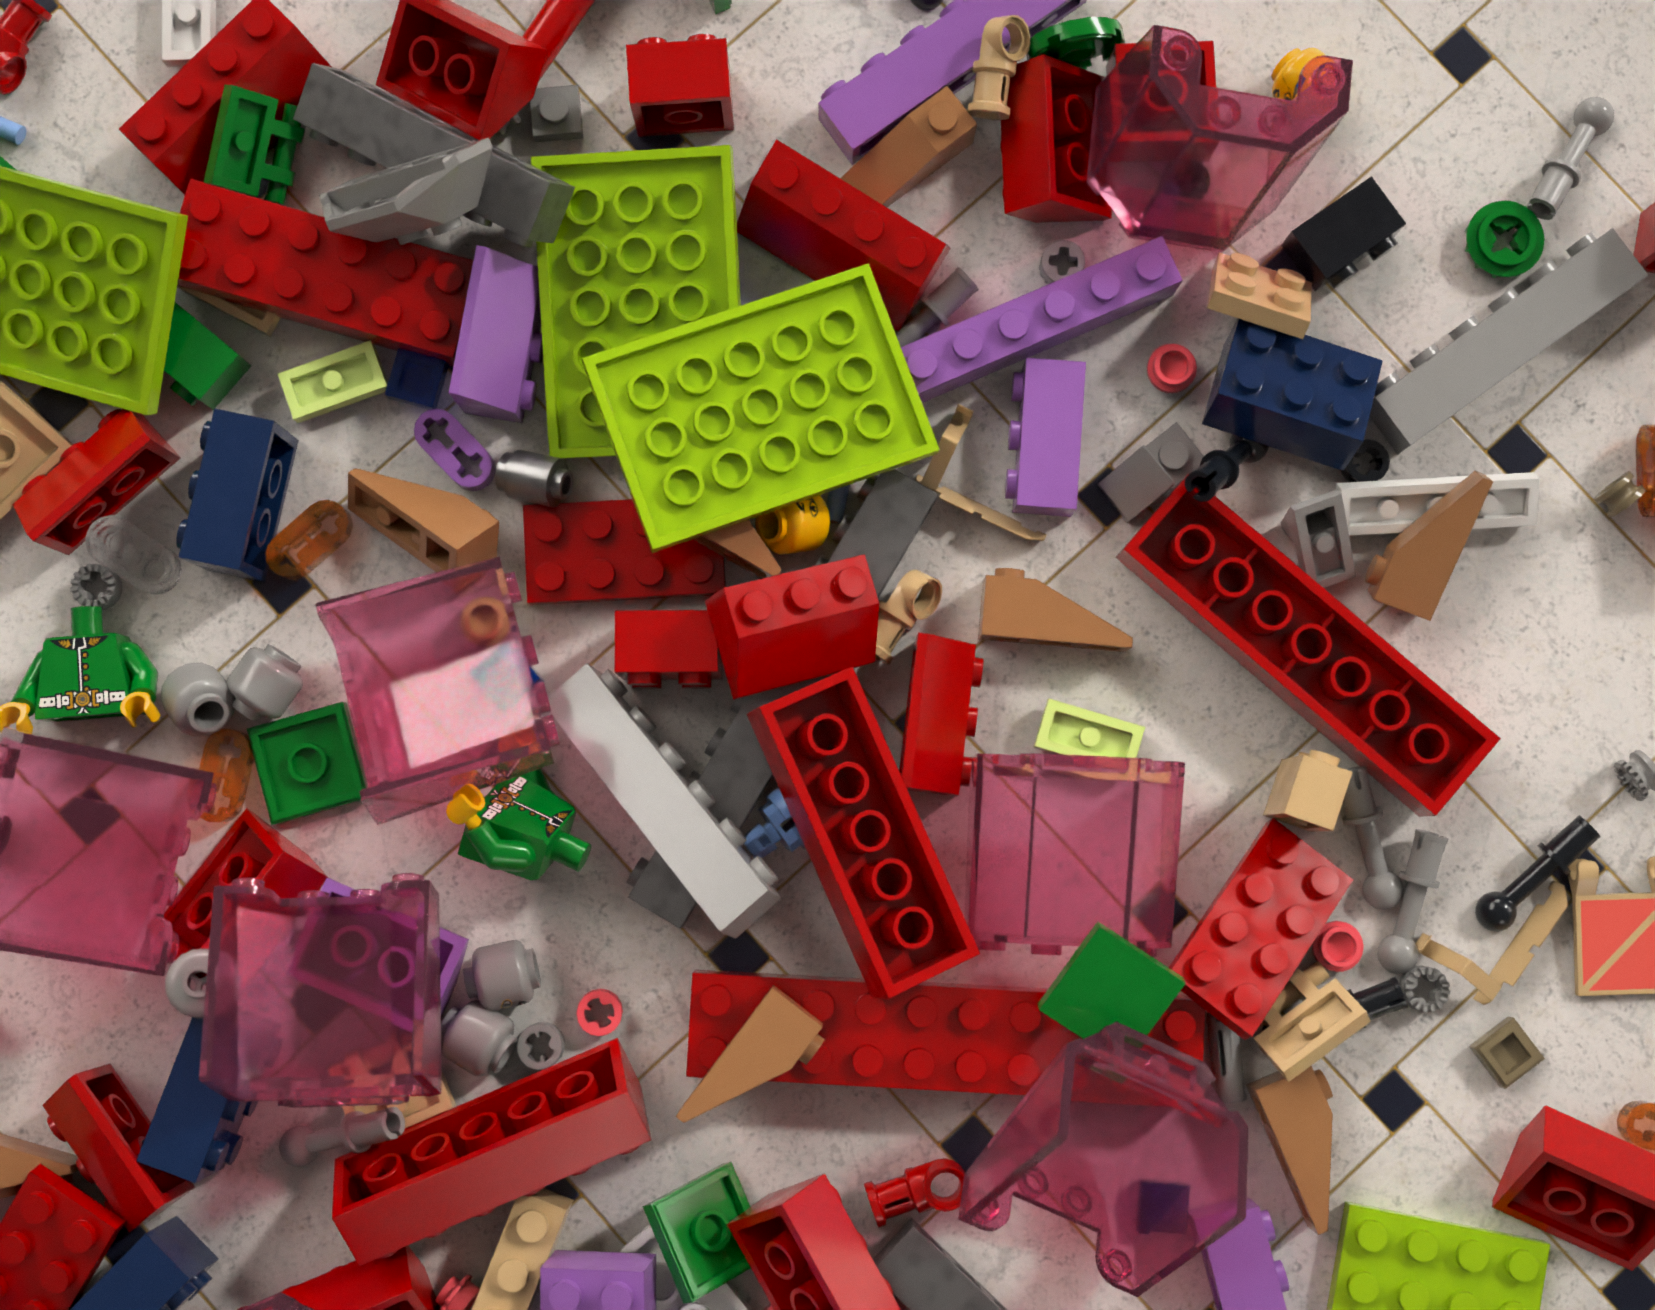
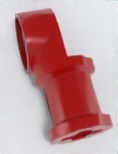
[0,0,52,95]
[864,1158,969,1228]

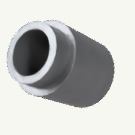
[495,450,573,507]

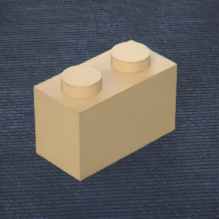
[1263,750,1353,832]

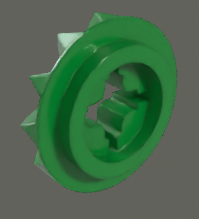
[1464,201,1545,279]

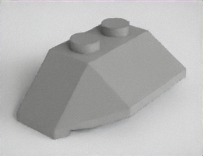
[319,137,493,245]

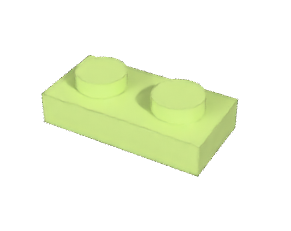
[277,340,391,423]
[1033,698,1145,776]

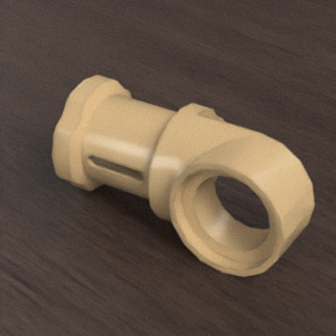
[967,15,1030,120]
[875,569,942,665]

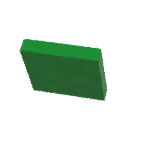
[247,702,372,825]
[1038,921,1186,1066]
[642,1162,751,1304]

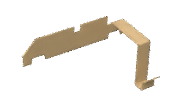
[915,404,1047,541]
[1415,880,1568,1005]

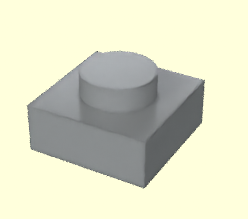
[530,85,583,142]

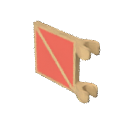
[1568,856,1655,996]

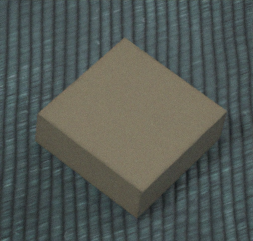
[1469,1016,1545,1089]

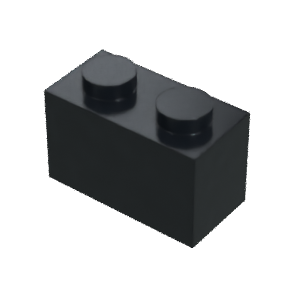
[1281,176,1406,292]

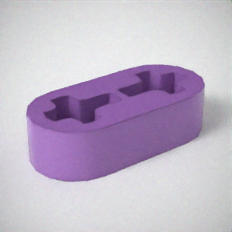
[414,408,496,491]

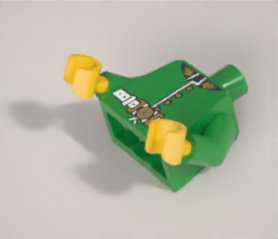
[0,606,161,737]
[446,729,591,881]

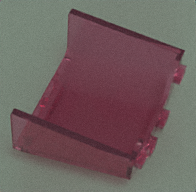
[1087,25,1353,253]
[315,556,560,825]
[0,726,217,976]
[965,753,1185,957]
[199,873,442,1108]
[958,1022,1248,1297]

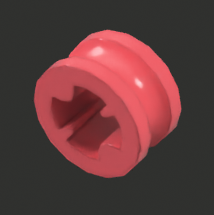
[576,989,623,1036]

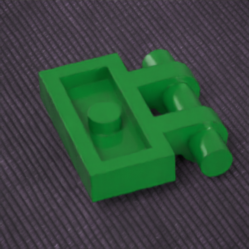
[204,84,305,205]

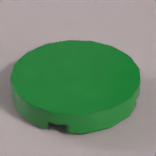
[1026,17,1125,69]

